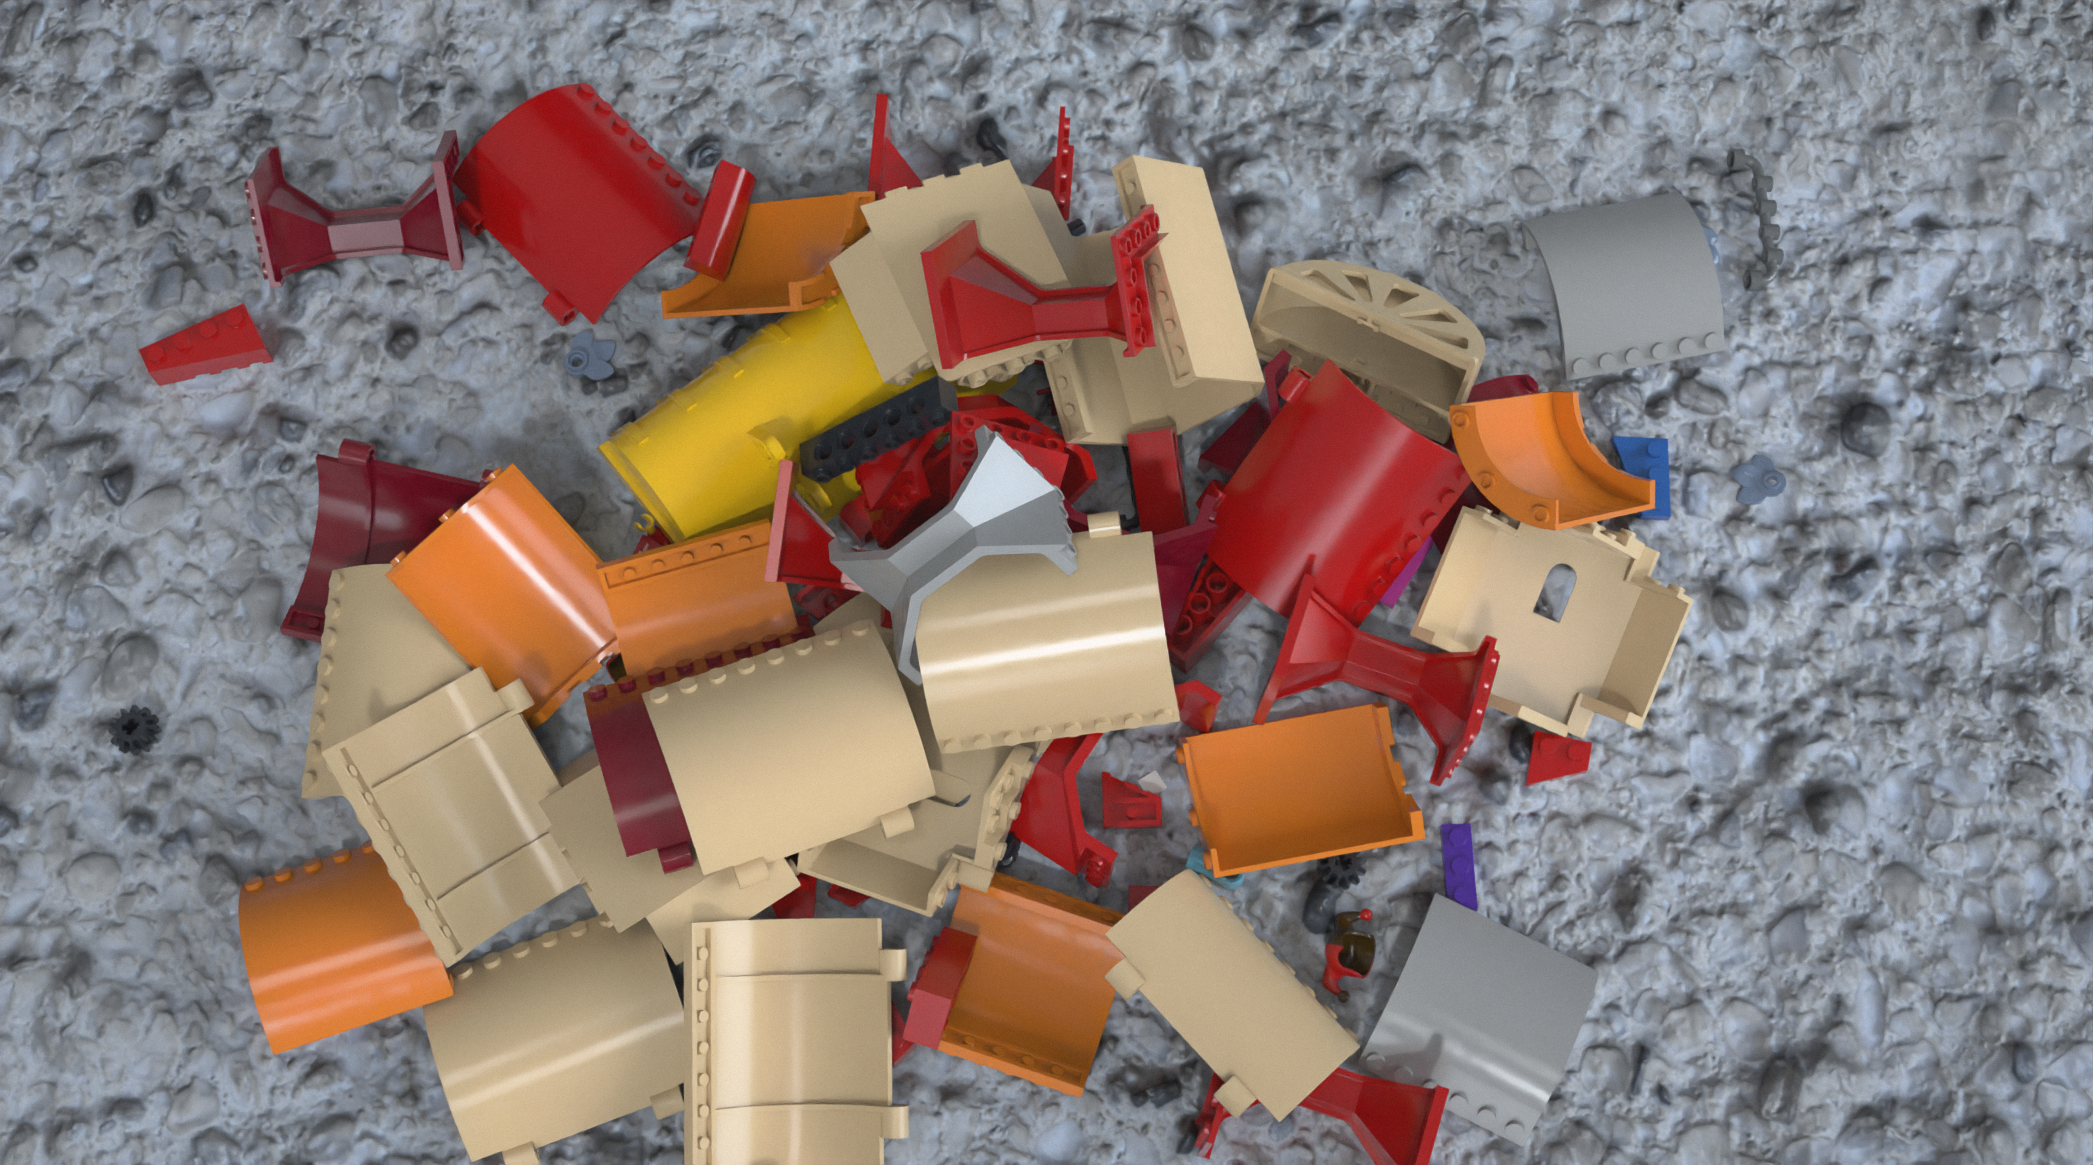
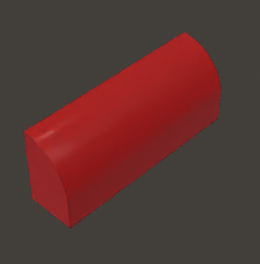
[683,160,757,282]
[1127,425,1190,536]

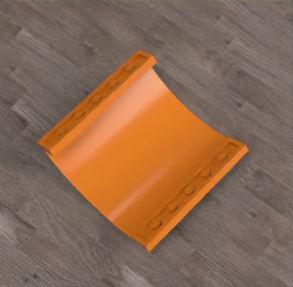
[596,518,798,677]
[238,839,454,1055]
[918,871,1126,1098]

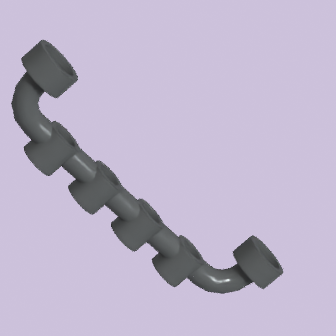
[1727,148,1784,292]

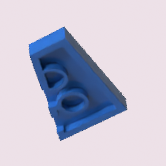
[1610,436,1671,521]

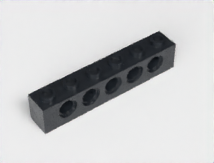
[799,375,959,484]

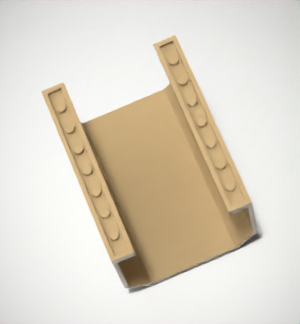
[1043,155,1265,446]

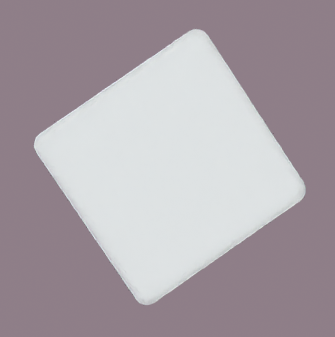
[1138,770,1167,795]

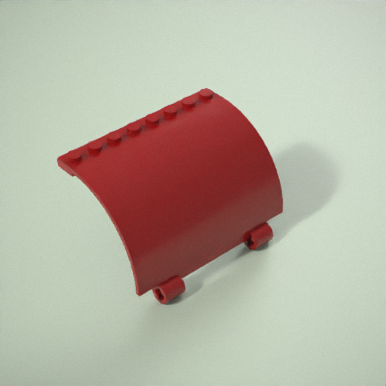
[451,82,704,326]
[1195,359,1472,629]

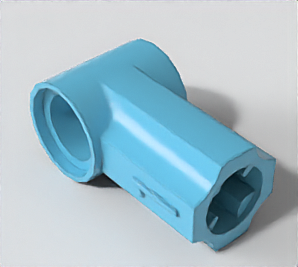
[1185,844,1244,890]

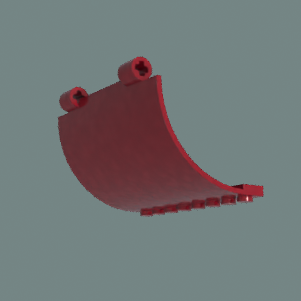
[280,438,494,643]
[583,626,816,875]

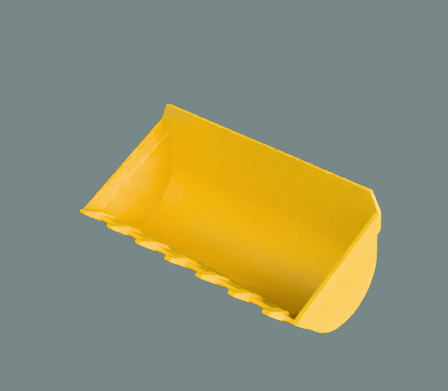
[596,292,1018,544]

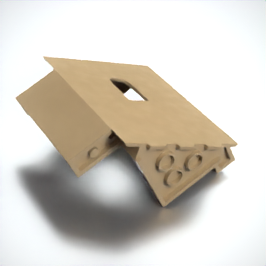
[829,159,1096,388]
[1410,505,1694,739]
[797,632,1041,917]
[538,748,801,965]

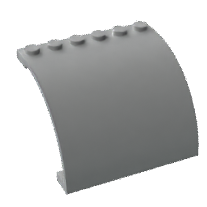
[1522,192,1724,381]
[1356,892,1599,1147]

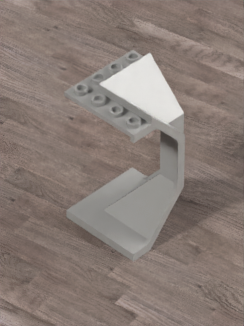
[828,425,1078,686]

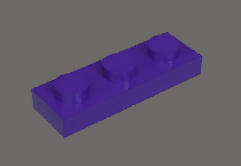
[1440,823,1478,912]

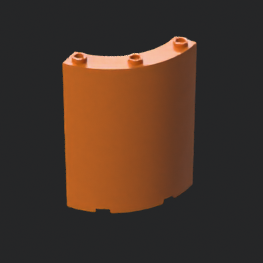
[661,191,875,319]
[1449,391,1655,531]
[385,463,620,731]
[1175,701,1426,878]

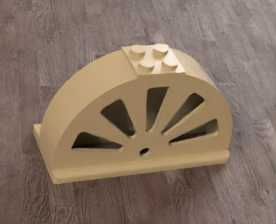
[1249,260,1486,444]

